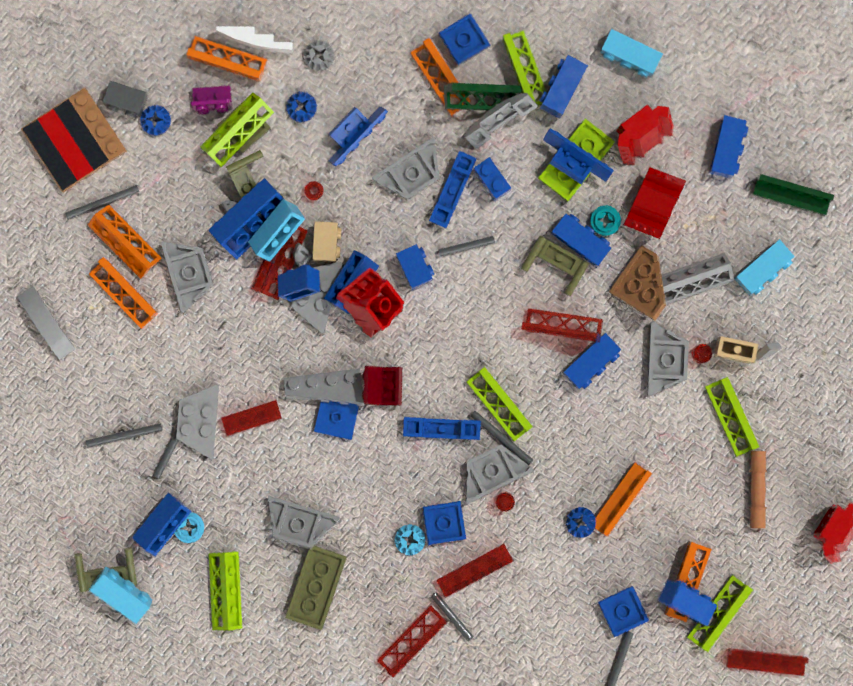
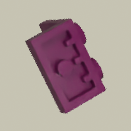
[191,85,232,115]

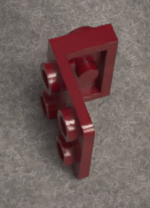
[362,366,403,406]

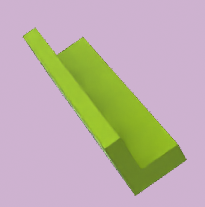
[502,30,546,106]
[200,92,274,167]
[467,367,533,441]
[705,377,760,457]
[209,551,242,631]
[687,575,753,652]

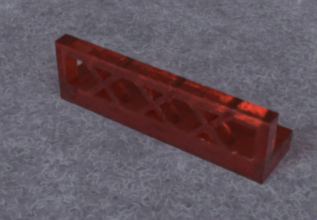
[251,226,308,300]
[521,308,603,342]
[436,544,514,598]
[377,605,448,678]
[726,648,809,676]

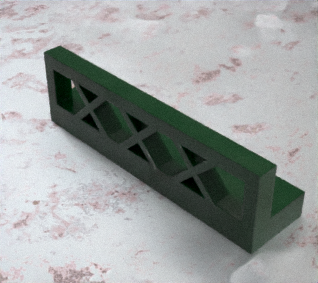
[444,83,522,111]
[752,174,835,216]

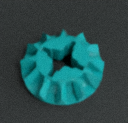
[590,205,621,236]

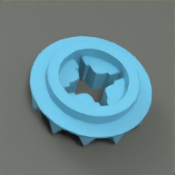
[175,512,205,543]
[395,524,425,555]

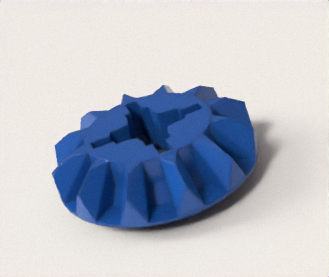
[286,92,317,122]
[140,105,171,135]
[565,507,596,538]

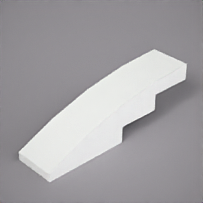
[216,26,294,53]

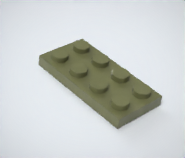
[285,546,347,630]

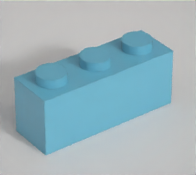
[600,29,663,78]
[248,199,305,261]
[734,239,795,295]
[89,566,153,624]

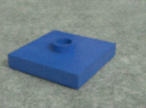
[438,13,490,66]
[314,401,359,440]
[422,501,466,545]
[598,586,649,637]

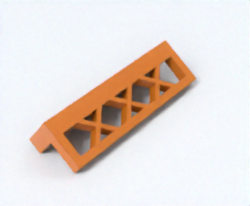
[186,36,267,82]
[410,38,471,116]
[88,205,162,279]
[89,257,158,329]
[595,462,652,537]
[664,541,711,622]

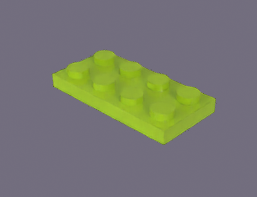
[538,118,615,202]

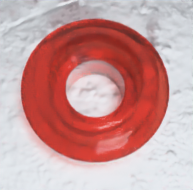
[304,181,324,200]

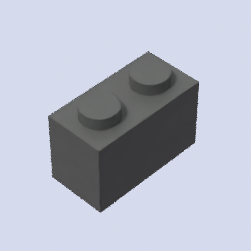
[103,81,149,118]

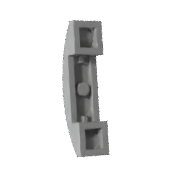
[465,93,538,149]
[17,286,75,360]

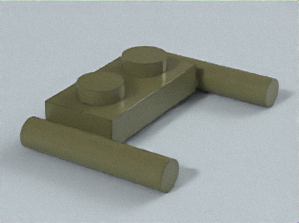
[226,150,283,198]
[521,235,589,297]
[74,547,137,592]

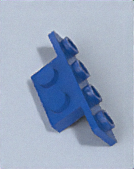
[328,106,388,166]
[543,128,614,184]

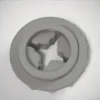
[304,40,334,71]

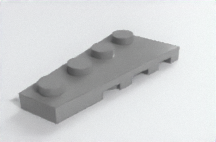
[284,368,364,406]

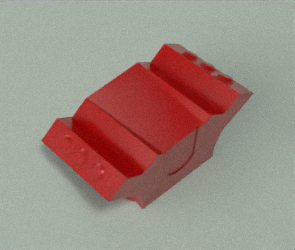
[616,104,674,165]
[623,167,686,239]
[337,268,405,337]
[813,503,853,564]

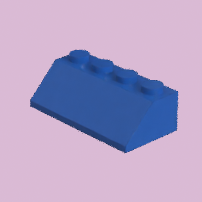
[208,178,284,260]

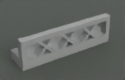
[662,253,734,305]

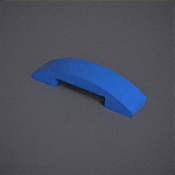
[429,151,477,228]
[403,417,481,440]

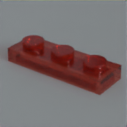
[221,400,282,436]

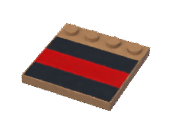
[21,87,127,193]

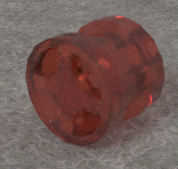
[691,344,712,364]
[495,492,515,512]

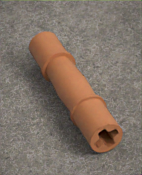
[749,451,767,528]

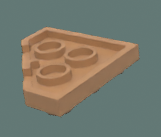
[609,245,666,321]

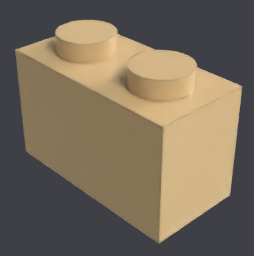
[313,222,342,263]
[714,336,758,364]

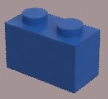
[473,157,511,202]
[396,244,435,290]
[278,265,320,301]

